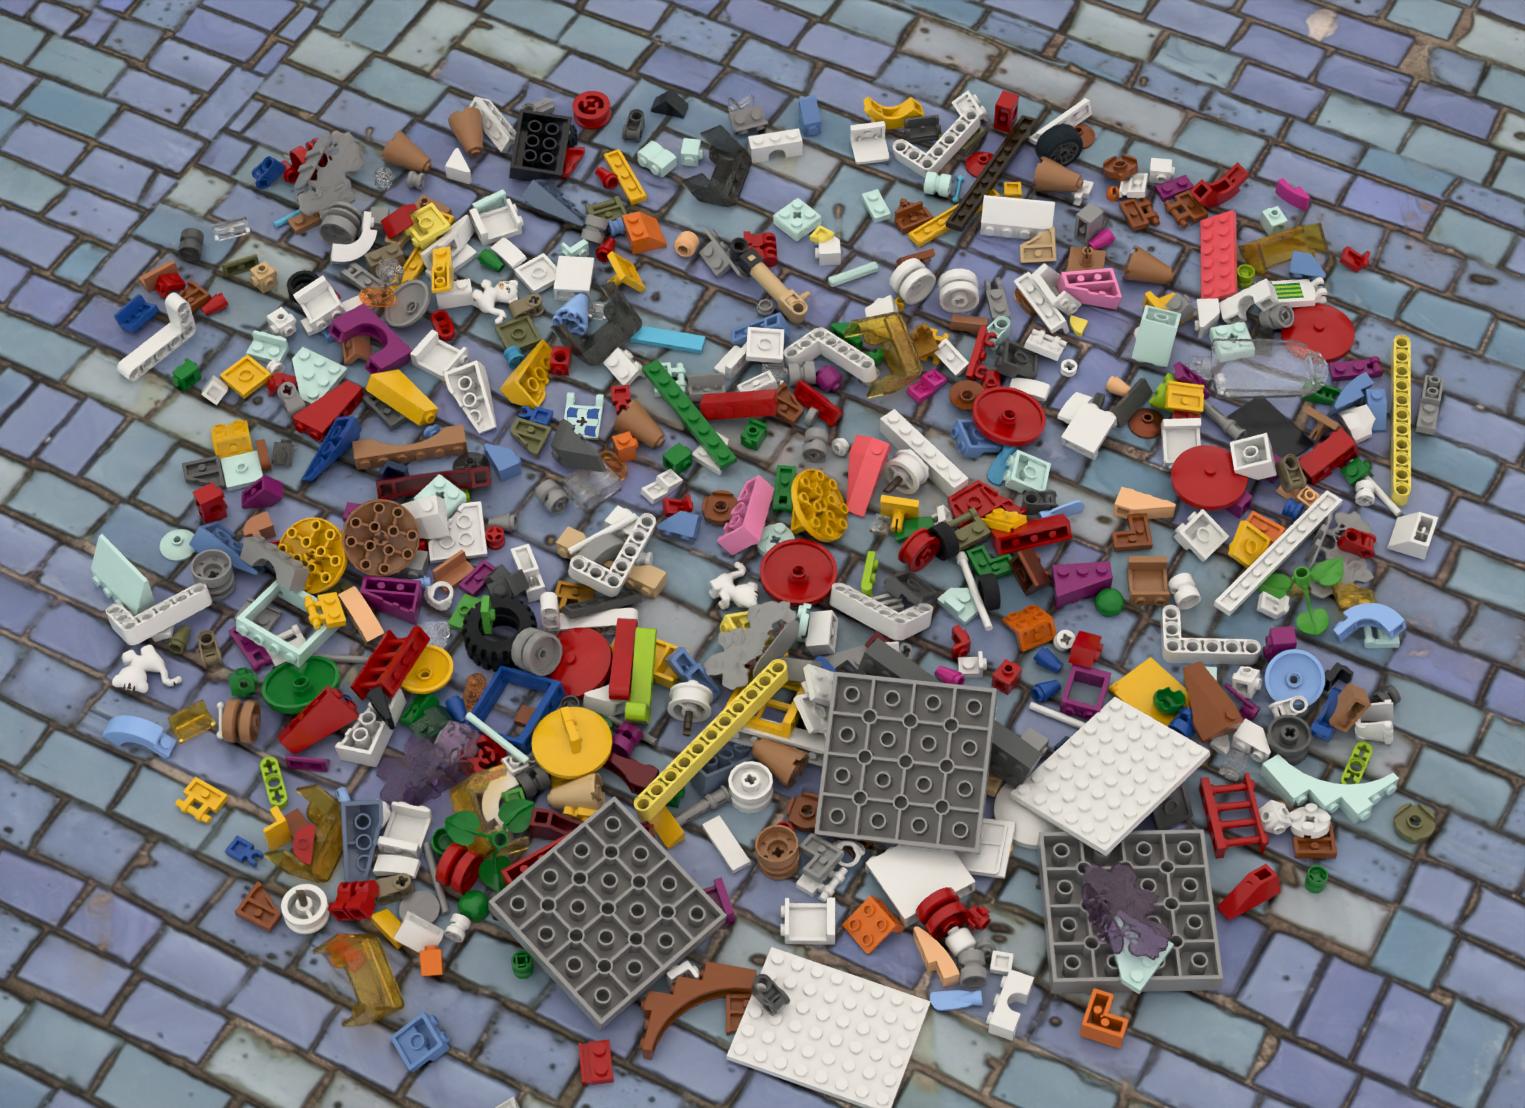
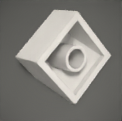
[1230,433,1277,480]

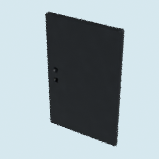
[1227,394,1315,464]

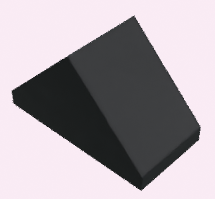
[651,89,688,118]

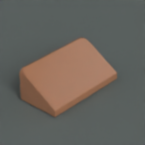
[950,314,988,333]

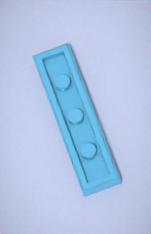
[631,325,706,354]

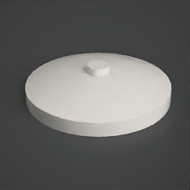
[994,783,1065,849]

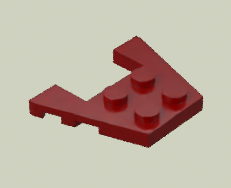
[948,480,1027,550]

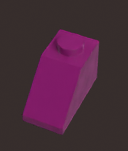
[241,475,284,509]

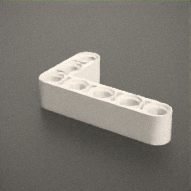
[893,108,980,178]
[117,292,196,382]
[783,327,877,383]
[568,513,656,597]
[105,583,212,645]
[829,583,933,641]
[540,592,639,636]
[1160,605,1261,665]

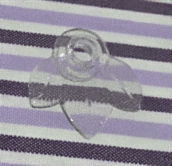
[420,621,451,649]

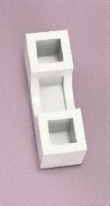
[748,128,803,163]
[1219,279,1279,324]
[986,969,1034,1041]

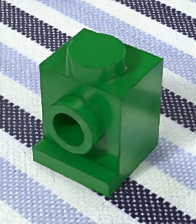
[171,358,202,391]
[740,417,767,451]

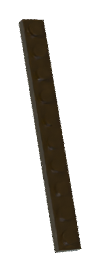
[946,115,1038,232]

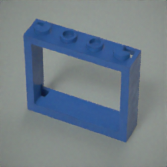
[462,665,566,755]

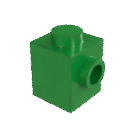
[663,442,692,475]

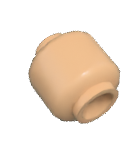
[674,231,699,257]

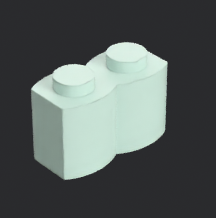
[637,141,677,177]

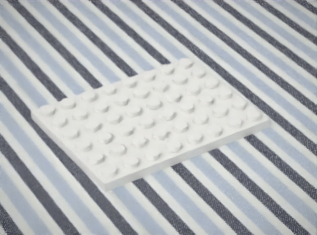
[1010,697,1210,856]
[727,947,931,1108]

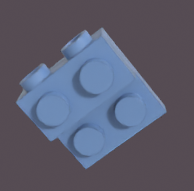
[951,419,1002,458]
[390,1011,450,1072]

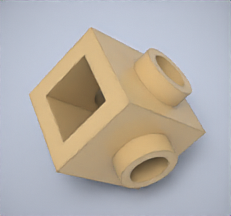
[250,261,278,294]

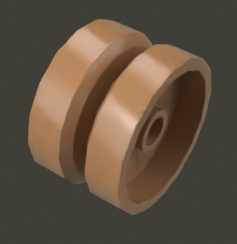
[222,698,261,745]

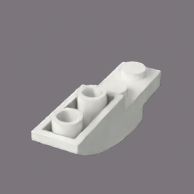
[420,215,475,270]

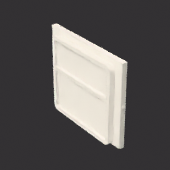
[955,818,1016,879]

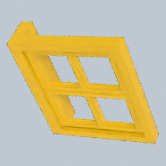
[724,666,805,739]

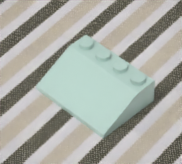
[91,534,156,617]

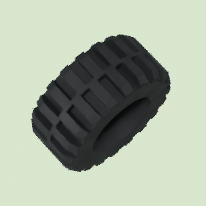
[462,595,537,672]

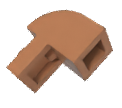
[243,511,276,540]

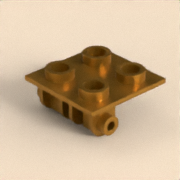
[894,323,940,365]

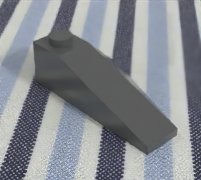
[551,419,606,473]

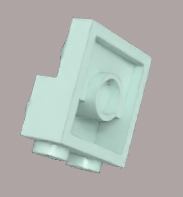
[1003,450,1051,494]

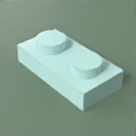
[862,189,891,223]

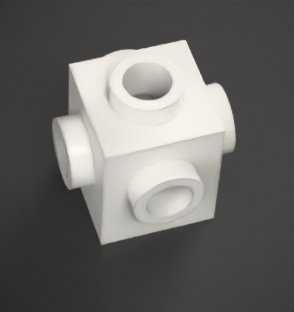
[267,307,297,338]
[1232,666,1262,699]
[1258,800,1292,835]

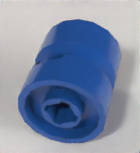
[1167,707,1196,739]

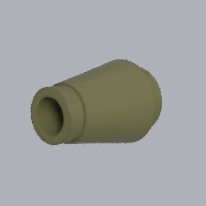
[168,625,191,654]

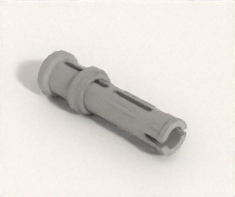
[1203,399,1248,441]
[673,785,732,827]

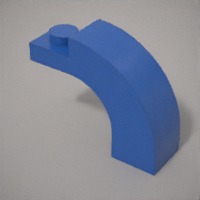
[1310,687,1342,743]

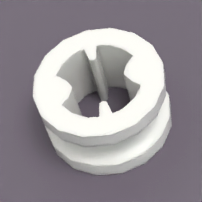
[266,359,285,376]
[1060,359,1077,377]

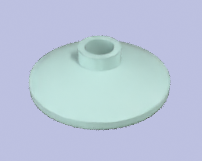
[160,529,195,562]

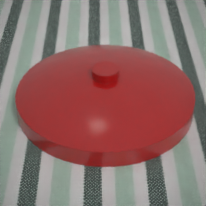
[1280,303,1355,364]
[972,386,1046,447]
[1171,445,1248,511]
[760,539,837,607]
[542,627,613,700]

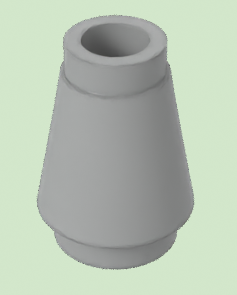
[488,513,518,532]

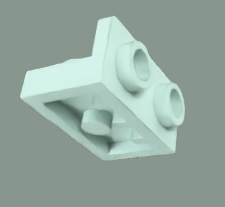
[246,330,289,363]

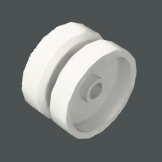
[889,258,936,305]
[938,269,979,313]
[728,761,773,814]

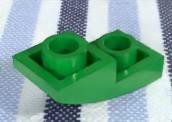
[894,516,934,543]

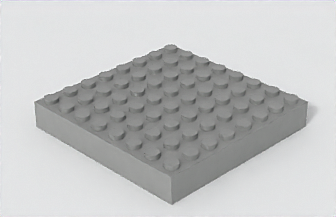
[814,672,998,855]
[488,796,727,1031]
[1037,829,1223,993]

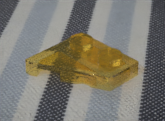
[1331,582,1377,611]

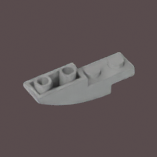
[1415,375,1444,435]

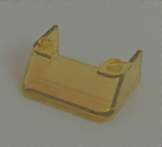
[1238,222,1328,275]
[844,312,923,398]
[449,764,530,859]
[263,784,343,883]
[312,933,404,1027]

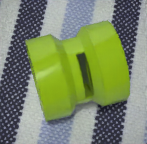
[1237,264,1255,289]

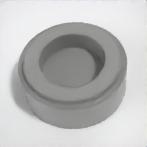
[804,407,819,427]

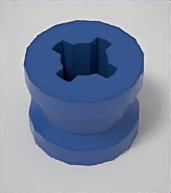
[1282,498,1305,521]

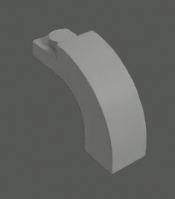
[574,534,629,576]

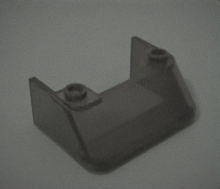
[681,125,752,207]
[550,281,642,366]

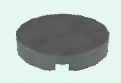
[399,891,441,924]

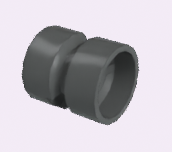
[178,228,204,262]
[514,764,552,800]

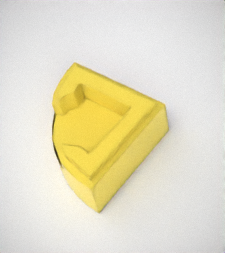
[810,225,834,243]
[1069,315,1088,337]

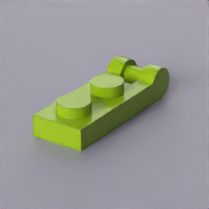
[861,551,879,599]

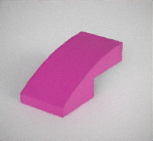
[1275,178,1310,210]
[906,369,947,403]

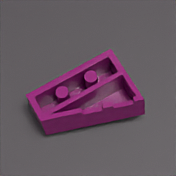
[1051,561,1113,610]
[360,576,424,626]

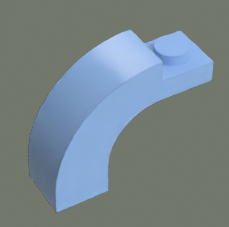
[1333,603,1406,643]
[102,715,177,759]

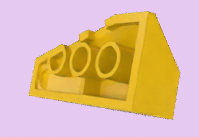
[500,339,552,409]

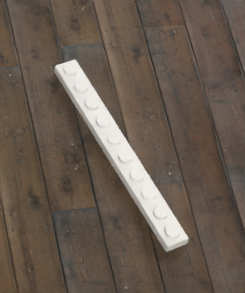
[1214,490,1343,616]

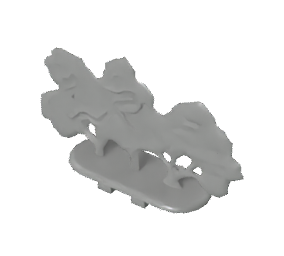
[295,130,364,221]
[1305,511,1378,605]

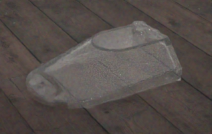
[1210,338,1329,399]

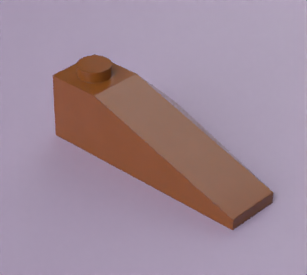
[1183,661,1244,743]

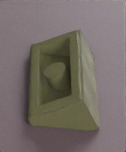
[222,254,259,277]

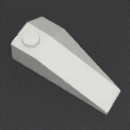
[444,360,497,434]
[401,495,449,540]

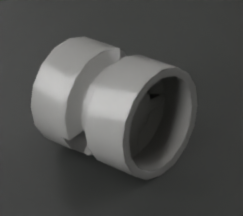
[580,214,609,244]
[1259,304,1294,330]
[787,361,816,387]
[802,427,829,463]
[535,479,570,515]
[957,949,987,988]

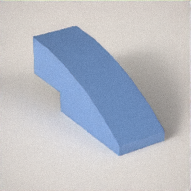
[1327,372,1374,418]
[665,647,722,705]

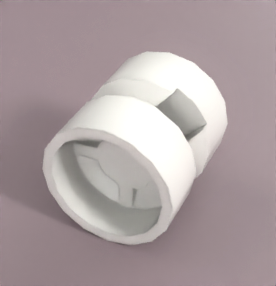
[1168,573,1201,610]

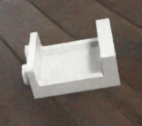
[469,198,524,246]
[553,256,595,302]
[1031,263,1082,316]
[293,275,347,333]
[410,330,469,382]
[1061,401,1117,461]
[1161,418,1201,470]
[377,801,433,859]
[781,898,835,945]

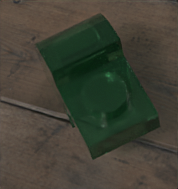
[410,706,458,743]

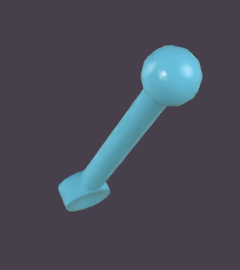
[952,175,964,203]

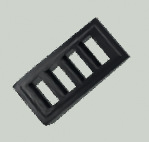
[367,686,395,730]

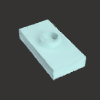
[472,189,507,214]

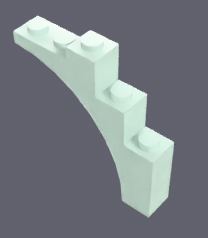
[1260,754,1399,824]

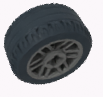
[1035,124,1083,166]

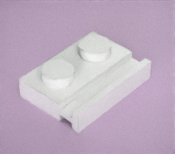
[1119,173,1148,199]

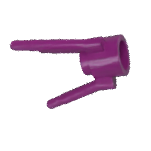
[1224,683,1260,721]

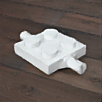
[793,681,830,738]

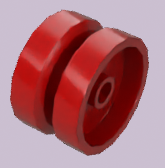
[435,842,484,895]
[915,887,970,939]

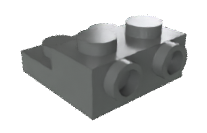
[995,339,1039,380]
[883,569,938,605]

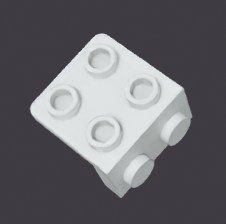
[850,121,890,165]

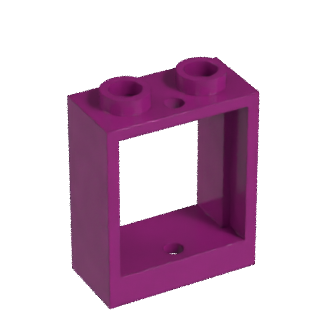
[1060,664,1111,721]

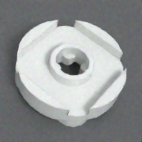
[1289,803,1331,839]

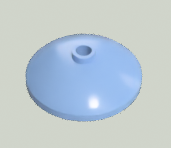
[1264,649,1325,709]

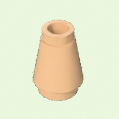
[1105,376,1131,397]

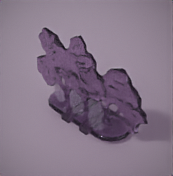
[376,720,481,806]
[1082,862,1173,960]

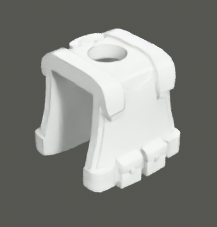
[1355,700,1394,745]

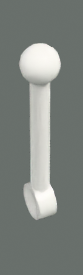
[216,702,224,740]

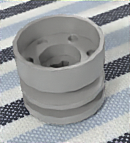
[319,201,363,246]
[191,549,236,601]

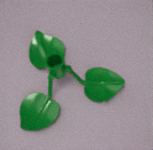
[444,799,534,893]

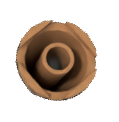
[448,107,483,157]
[382,131,432,173]
[1033,156,1084,192]
[1122,245,1174,285]
[613,400,666,449]
[751,738,809,788]

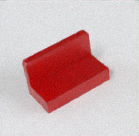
[381,203,417,239]

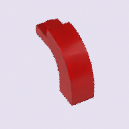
[1189,162,1251,207]

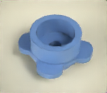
[423,424,440,439]

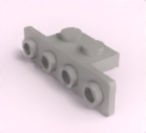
[699,227,748,281]

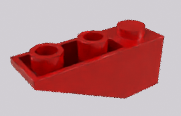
[1217,864,1281,921]

